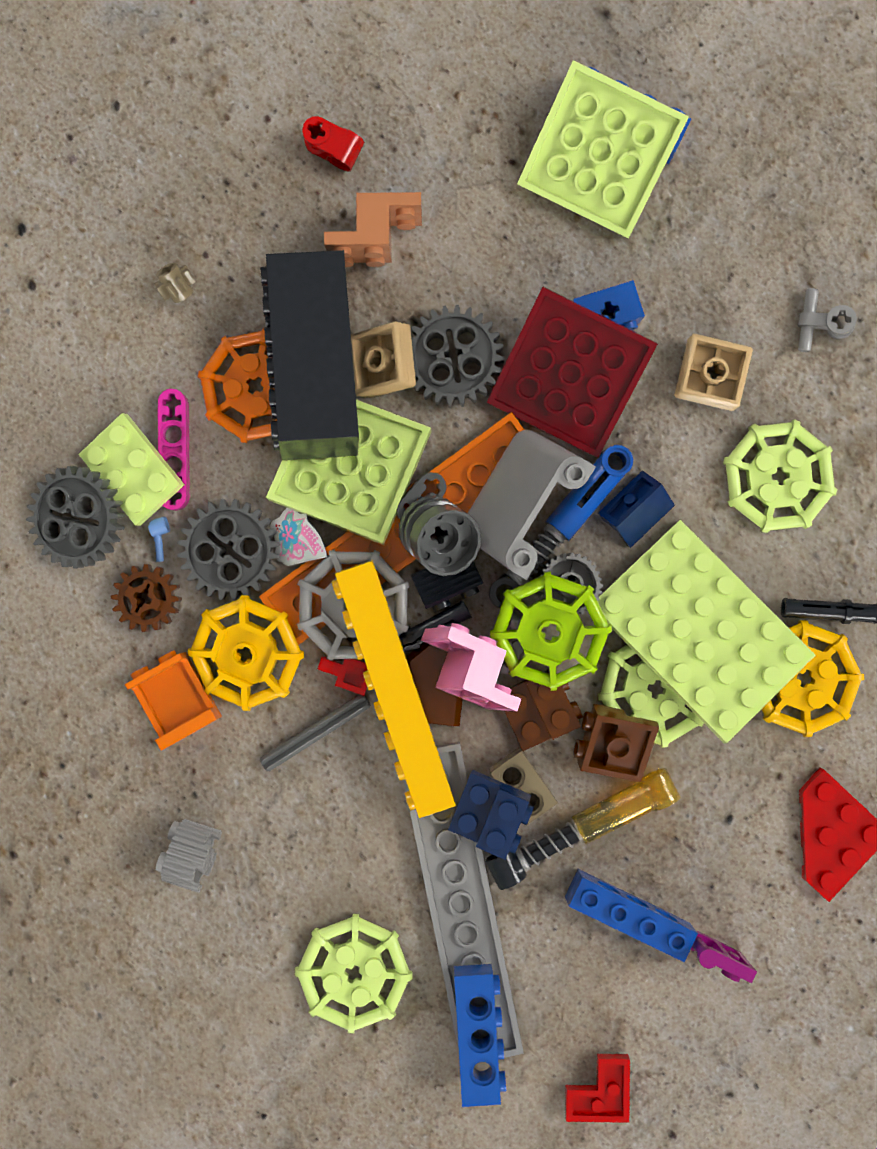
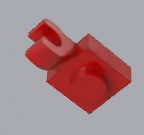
[317,656,368,696]

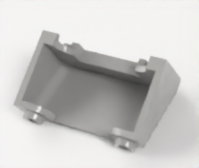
[467,430,596,580]

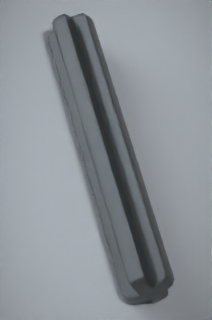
[260,694,371,771]

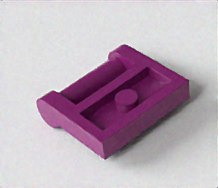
[691,931,757,983]

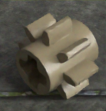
[154,263,196,303]

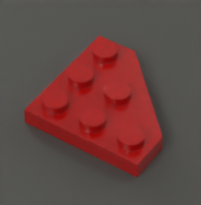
[799,768,877,902]

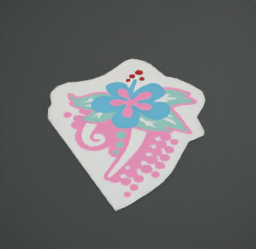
[270,508,327,566]

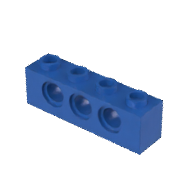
[565,869,698,962]
[454,964,506,1107]

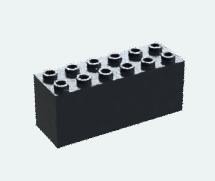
[260,250,359,460]

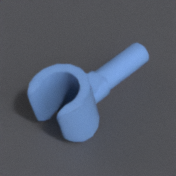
[148,517,170,562]

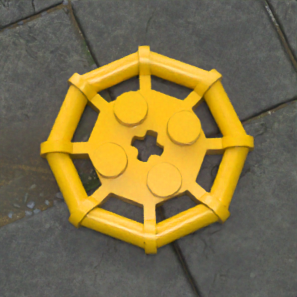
[188,595,304,711]
[761,620,865,737]

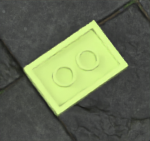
[78,413,185,526]

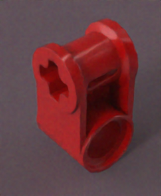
[302,116,365,172]

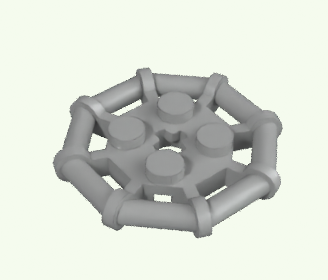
[297,549,410,661]

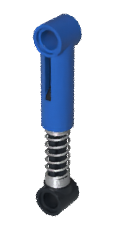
[488,445,633,608]

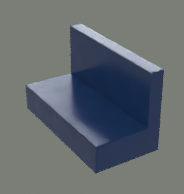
[598,470,675,548]

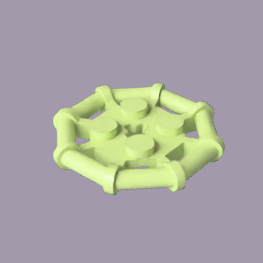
[723,420,838,533]
[598,644,704,748]
[295,914,413,1034]

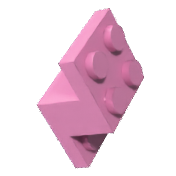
[421,623,521,711]

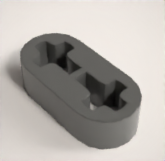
[397,472,446,521]

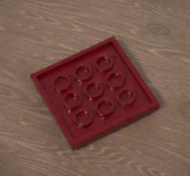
[486,286,658,458]

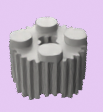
[537,553,603,614]
[155,819,222,893]

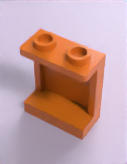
[125,650,222,751]

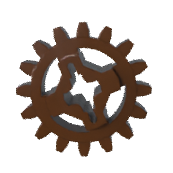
[111,564,182,632]

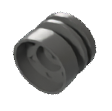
[399,495,481,576]

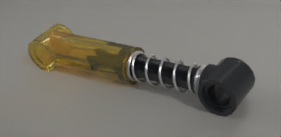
[485,768,681,890]

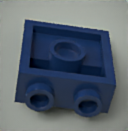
[448,770,534,860]

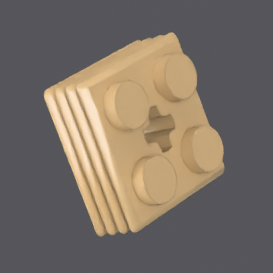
[351,321,416,398]
[674,334,753,411]

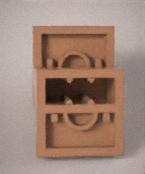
[324,192,422,267]

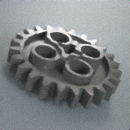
[411,305,504,408]
[26,466,125,569]
[177,499,281,600]

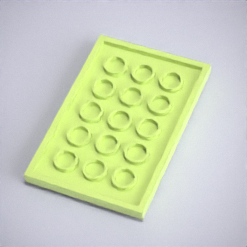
[597,520,816,744]

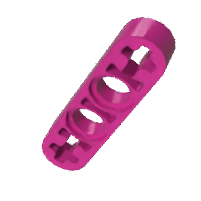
[158,388,190,511]

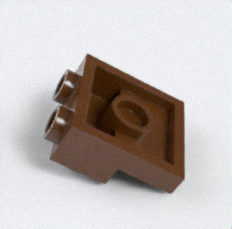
[504,669,583,751]
[573,704,659,782]

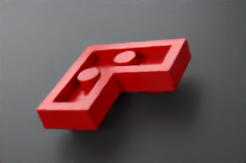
[565,1054,630,1123]

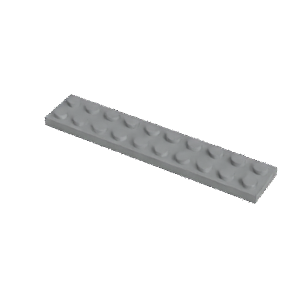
[403,742,524,1063]

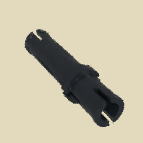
[781,598,877,624]
[399,600,472,653]

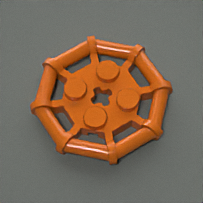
[197,328,277,443]

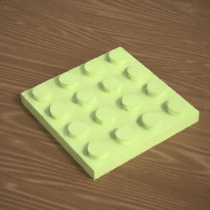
[517,60,689,239]
[266,400,431,545]

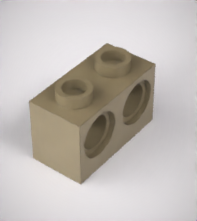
[489,747,558,825]

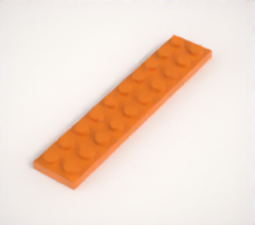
[259,412,524,645]

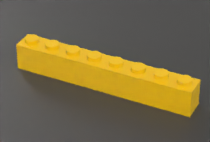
[331,560,456,818]

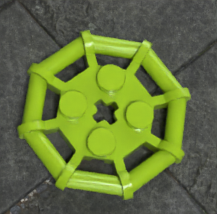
[490,571,612,691]

